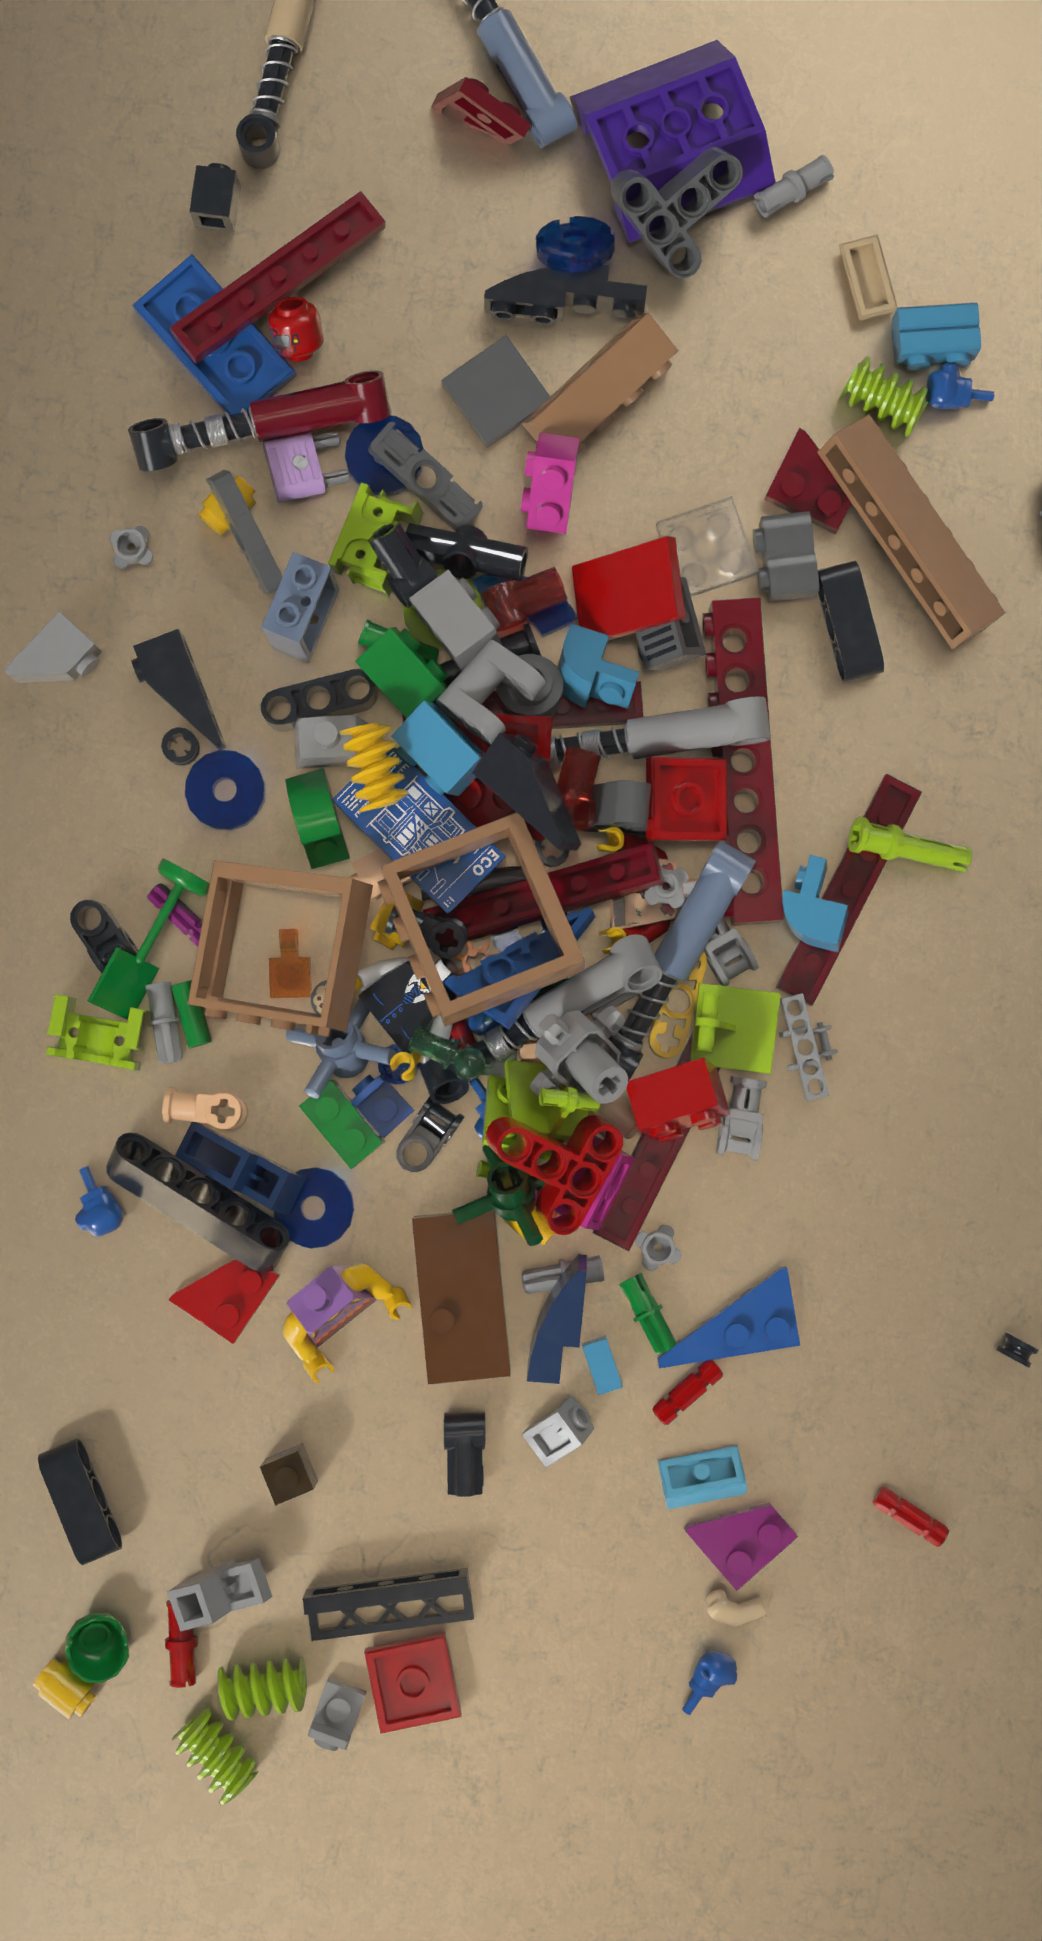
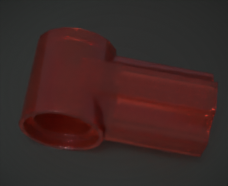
[481,567,568,632]
[557,747,601,831]

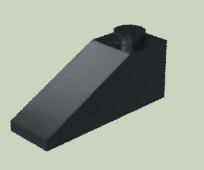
[131,629,227,750]
[472,732,581,851]

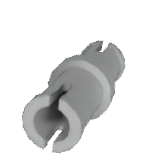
[754,155,834,218]

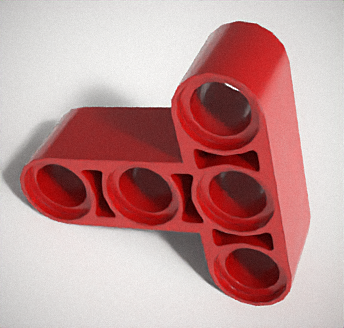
[486,1115,624,1235]

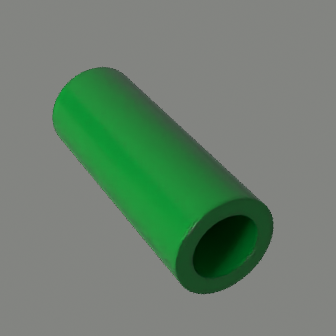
[171,980,212,1049]

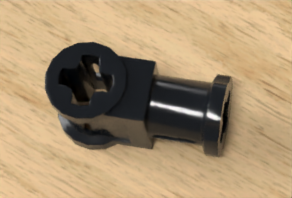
[384,905,469,959]

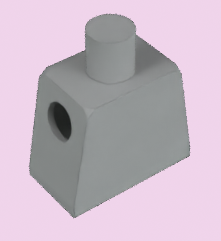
[294,715,369,769]

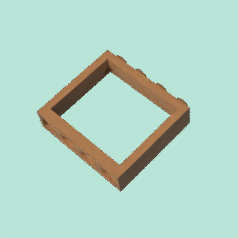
[377,812,585,1027]
[188,860,373,1037]

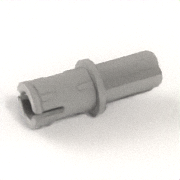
[145,982,182,1064]
[522,1255,604,1294]

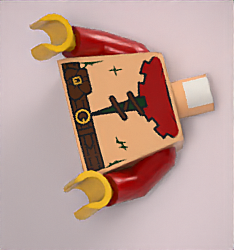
[596,827,699,954]

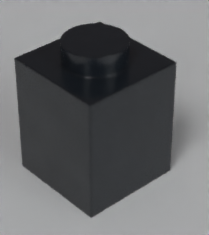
[189,163,241,232]

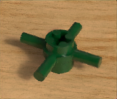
[452,1145,546,1246]

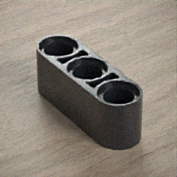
[818,560,884,682]
[261,669,378,732]
[38,1438,122,1565]

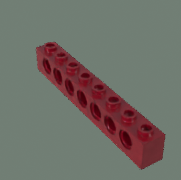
[702,597,784,926]

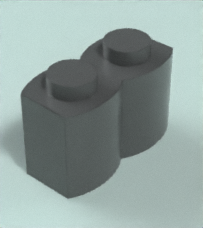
[753,511,819,602]

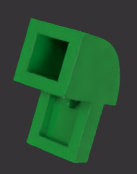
[285,768,350,870]

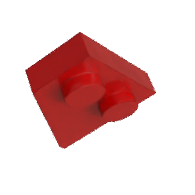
[169,1259,280,1344]

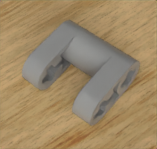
[436,639,547,745]

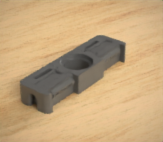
[368,422,483,530]
[206,470,283,594]

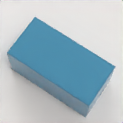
[582,1335,623,1395]

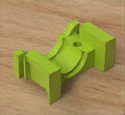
[328,482,424,597]
[45,994,150,1070]

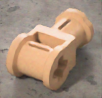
[162,1086,248,1131]

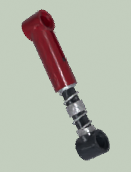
[128,370,392,471]

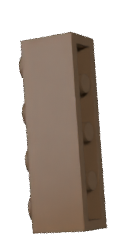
[521,312,679,454]

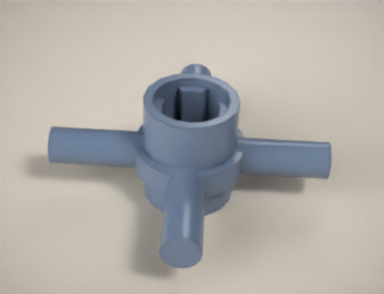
[286,998,396,1099]

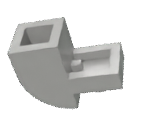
[167,1558,273,1631]

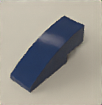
[175,1122,306,1215]
[527,1254,587,1384]

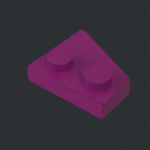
[684,1502,798,1591]

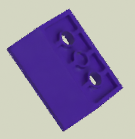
[570,40,776,244]

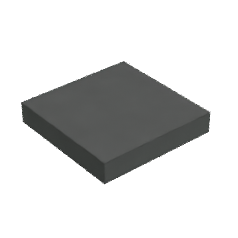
[441,335,550,448]

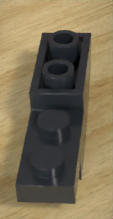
[484,264,647,325]

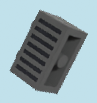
[636,577,706,670]

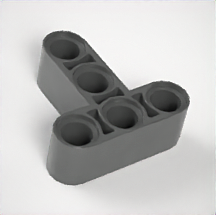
[611,147,743,279]
[573,780,651,836]

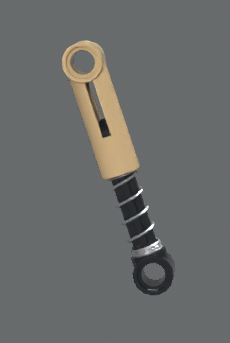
[236,0,315,169]

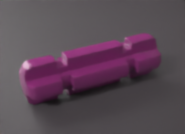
[147,883,202,947]

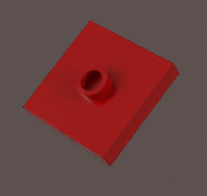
[646,757,727,841]
[364,1632,462,1734]

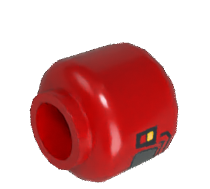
[269,297,324,362]

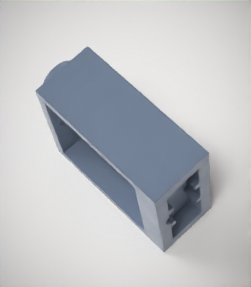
[261,552,340,662]

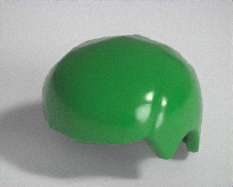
[65,1613,129,1683]

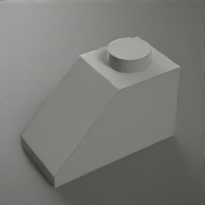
[4,611,102,683]

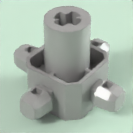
[530,1005,628,1104]

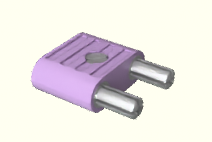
[263,431,350,503]

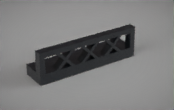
[302,1568,474,1641]

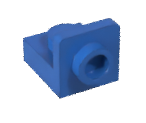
[350,1074,415,1138]

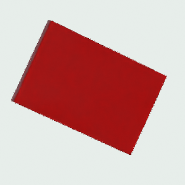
[572,536,686,640]

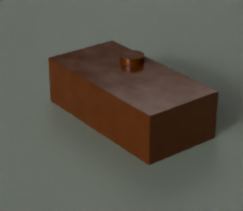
[412,1210,511,1384]

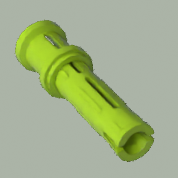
[848,816,972,873]

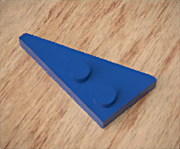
[444,907,595,1029]
[657,1266,800,1368]

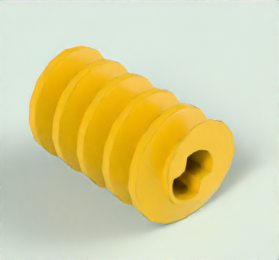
[339,722,408,813]

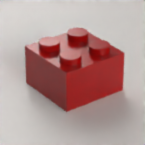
[626,1057,731,1142]

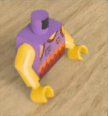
[282,1263,412,1383]

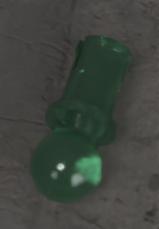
[408,1026,486,1080]

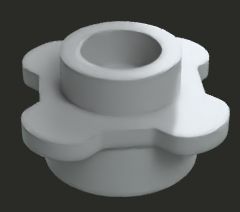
[110,526,153,569]
[644,866,688,908]
[635,1225,681,1271]

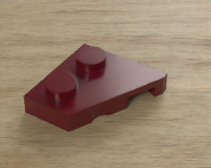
[431,77,531,145]
[764,428,851,534]

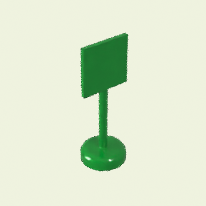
[87,858,210,1020]

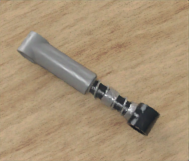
[550,697,771,770]
[418,934,663,1104]

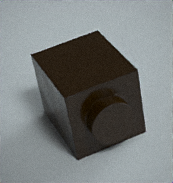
[260,1443,318,1506]

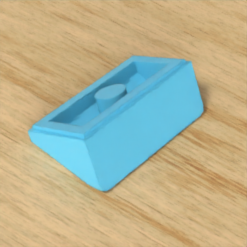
[658,1445,747,1509]

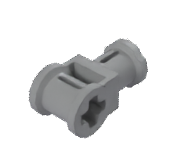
[704,917,759,986]
[716,1076,767,1160]

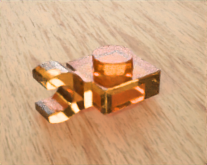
[269,929,312,998]

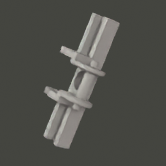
[779,993,838,1101]

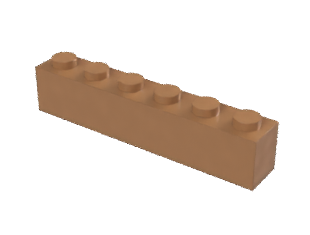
[817,414,1006,650]

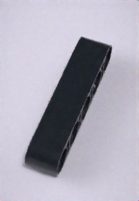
[106,1132,290,1272]

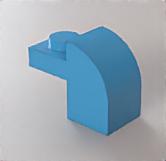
[558,624,639,709]
[782,855,849,952]

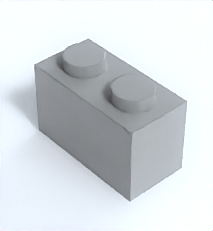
[409,570,502,671]

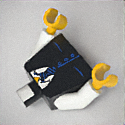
[353,957,459,1081]

